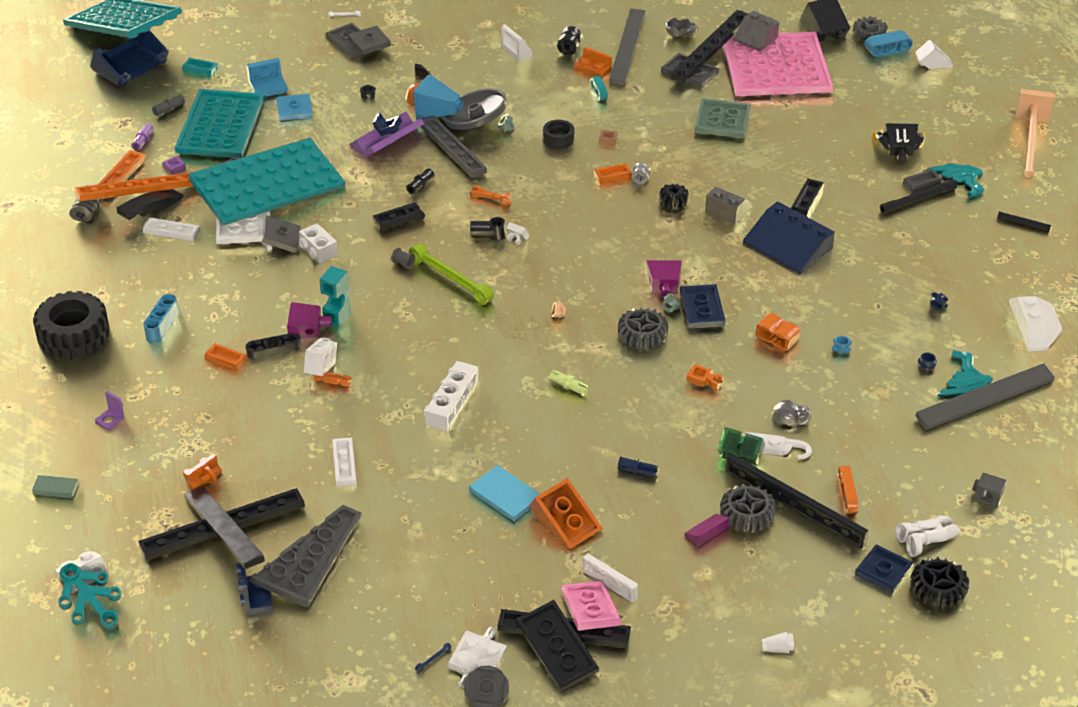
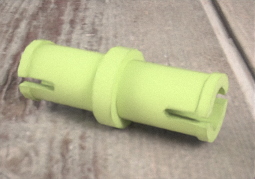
[549,369,588,396]

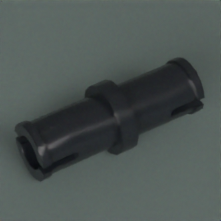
[406,168,435,194]

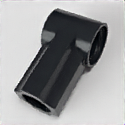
[470,217,506,241]

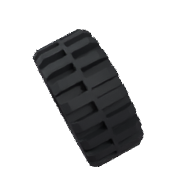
[33,291,110,360]

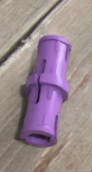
[131,123,154,151]

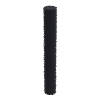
[997,211,1052,232]

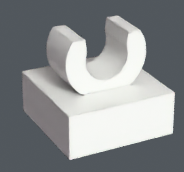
[507,222,530,246]

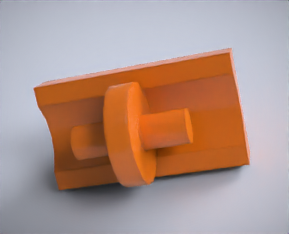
[183,454,223,491]

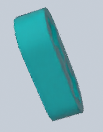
[590,76,608,101]

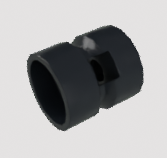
[557,26,582,56]

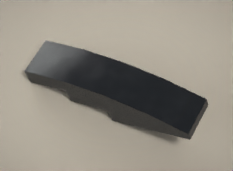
[116,189,184,220]

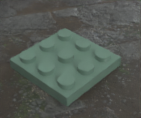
[694,98,751,138]

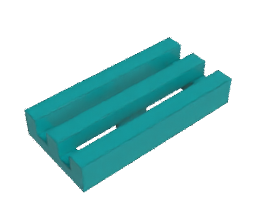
[182,57,219,77]

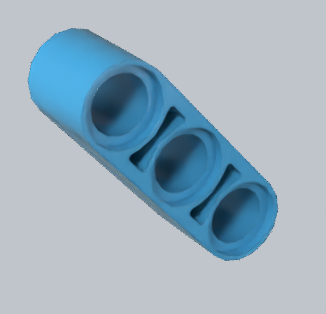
[864,30,913,57]
[143,294,179,343]

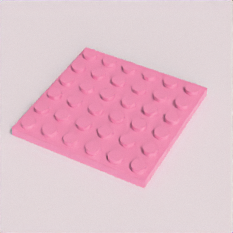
[722,32,833,97]

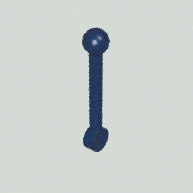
[415,643,451,673]

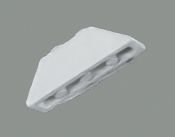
[1009,296,1062,352]

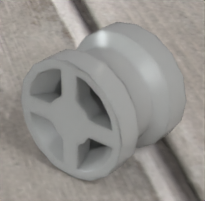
[631,162,650,184]

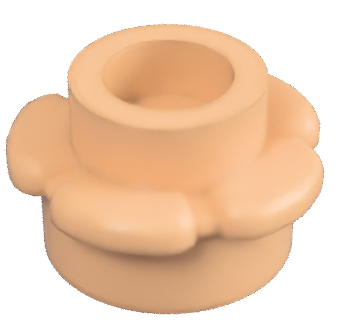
[551,302,566,320]

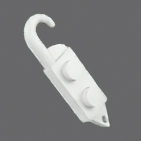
[731,431,812,459]

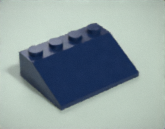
[743,201,835,274]

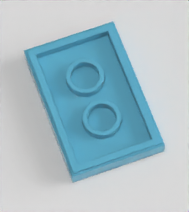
[469,465,540,522]

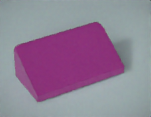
[684,514,730,547]

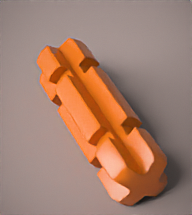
[314,372,352,387]

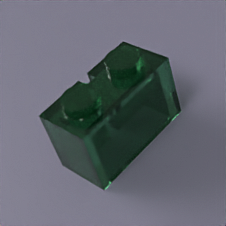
[717,427,765,466]

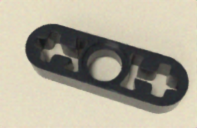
[245,333,301,359]

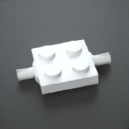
[448,627,507,689]

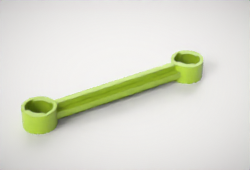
[409,243,494,305]

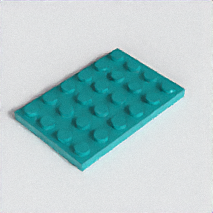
[175,89,265,158]

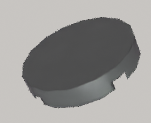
[464,665,509,707]

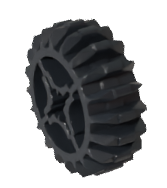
[910,556,969,609]

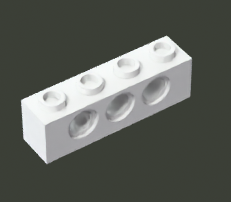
[423,361,478,431]

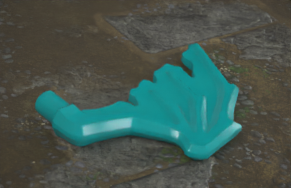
[927,163,984,198]
[937,350,993,396]

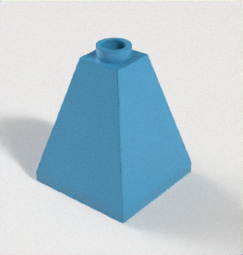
[413,74,463,120]

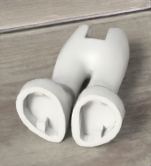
[895,515,960,558]

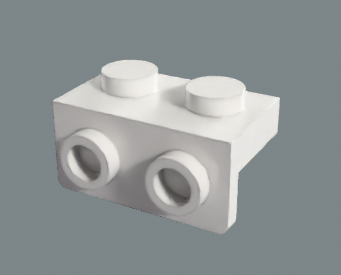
[55,551,108,593]

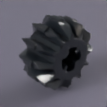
[659,183,689,211]

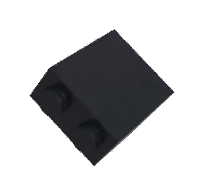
[799,0,850,42]

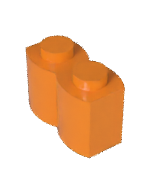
[755,313,801,351]

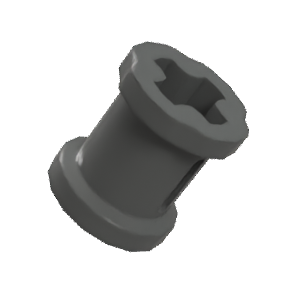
[391,248,415,269]

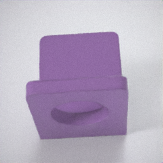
[95,391,125,430]

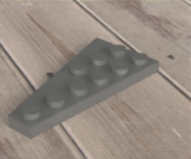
[249,505,362,608]

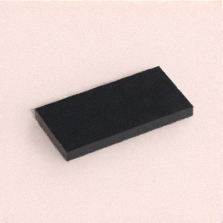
[516,600,599,692]

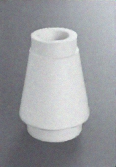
[762,632,795,654]

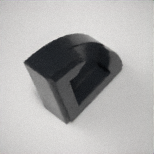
[415,64,431,80]

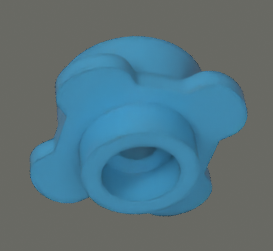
[832,336,852,353]

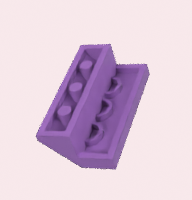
[349,111,424,157]

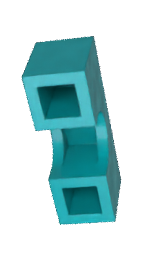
[319,266,351,327]

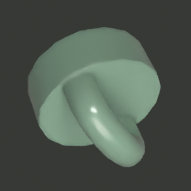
[498,114,514,132]
[662,293,682,313]

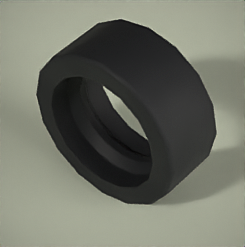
[543,119,574,149]

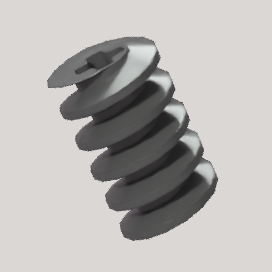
[69,185,101,222]

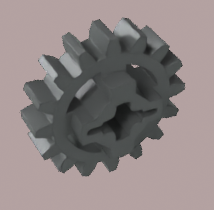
[853,16,888,41]

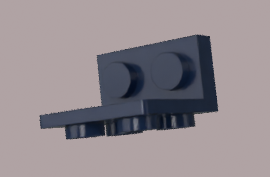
[236,563,273,615]

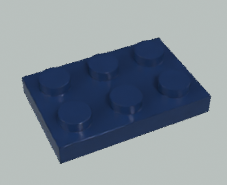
[680,284,726,329]

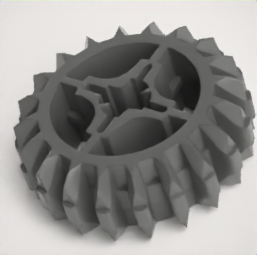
[617,307,669,350]
[720,484,776,534]

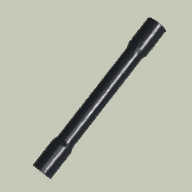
[880,179,957,214]

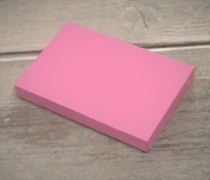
[561,581,621,631]

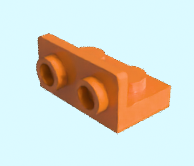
[574,47,612,79]

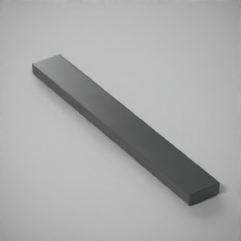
[609,8,646,86]
[915,363,1055,430]

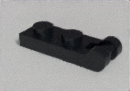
[372,203,425,231]

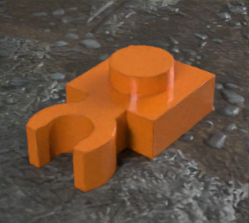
[686,364,723,390]

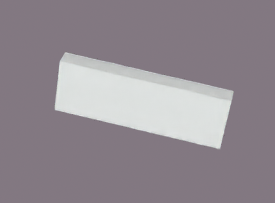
[143,217,200,241]
[332,437,357,487]
[583,553,639,603]

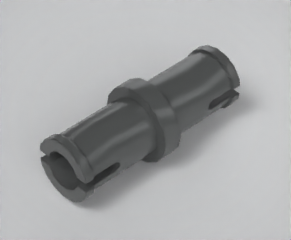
[152,94,185,116]

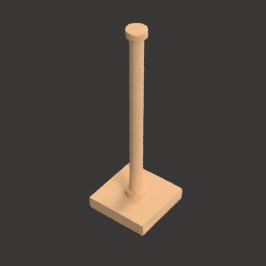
[1015,89,1055,178]

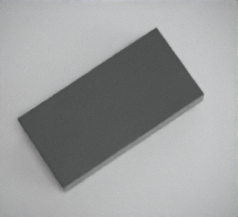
[903,169,942,193]

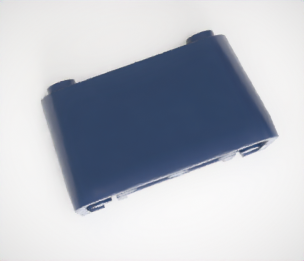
[90,31,169,86]

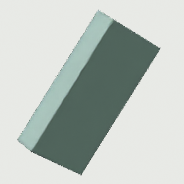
[32,475,79,499]

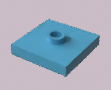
[276,94,313,121]

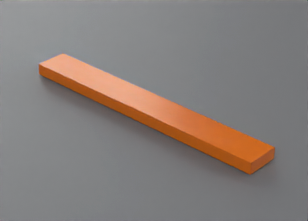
[74,172,193,201]

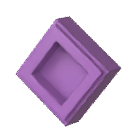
[162,156,186,175]

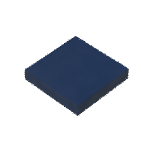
[855,544,914,594]

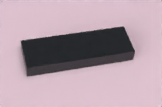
[791,178,824,217]

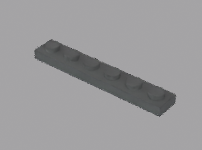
[420,116,487,178]

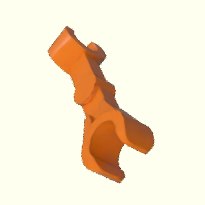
[469,185,511,206]

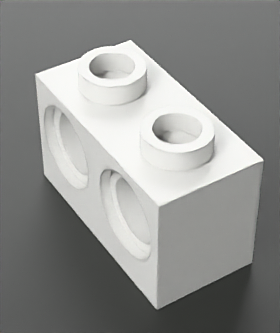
[299,223,338,263]
[304,338,337,376]

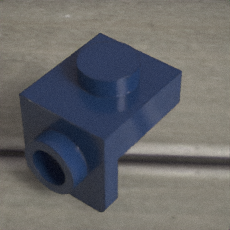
[372,113,402,136]

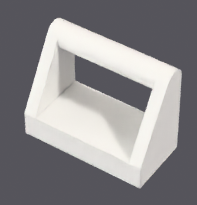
[501,24,532,62]

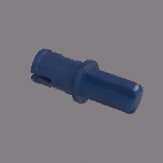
[617,456,659,477]

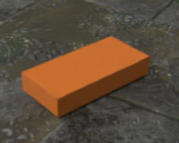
[594,163,632,184]
[204,343,247,371]

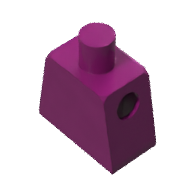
[646,260,682,298]
[287,302,332,339]

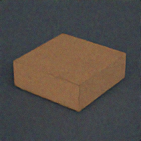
[599,130,618,146]

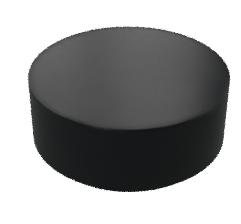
[360,85,376,99]

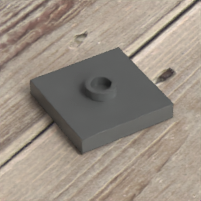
[348,26,391,55]
[262,215,301,253]

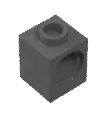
[972,472,1007,507]

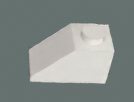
[915,40,954,70]

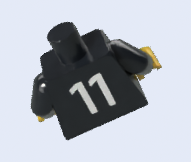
[872,123,925,163]

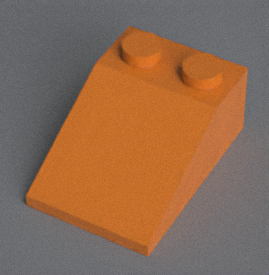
[529,478,603,550]

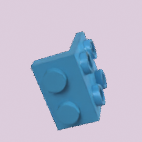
[247,58,288,97]

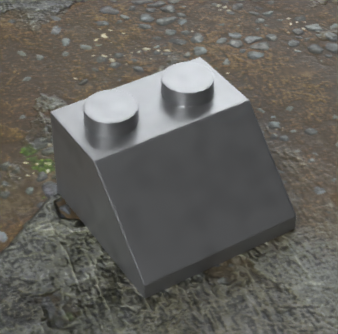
[734,11,779,52]
[705,187,753,225]

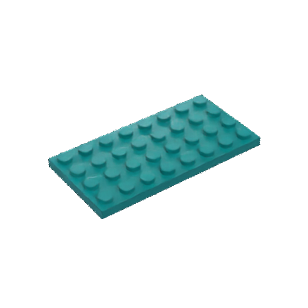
[62,0,182,39]
[188,138,346,225]

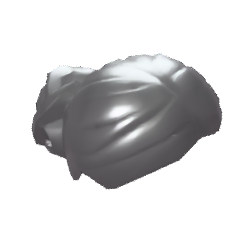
[666,17,698,38]
[772,400,812,427]

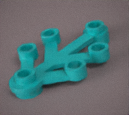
[58,563,121,629]

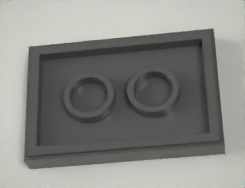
[325,23,364,59]
[661,53,719,89]

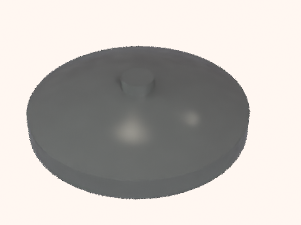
[442,88,508,130]

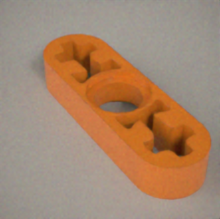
[838,466,858,514]

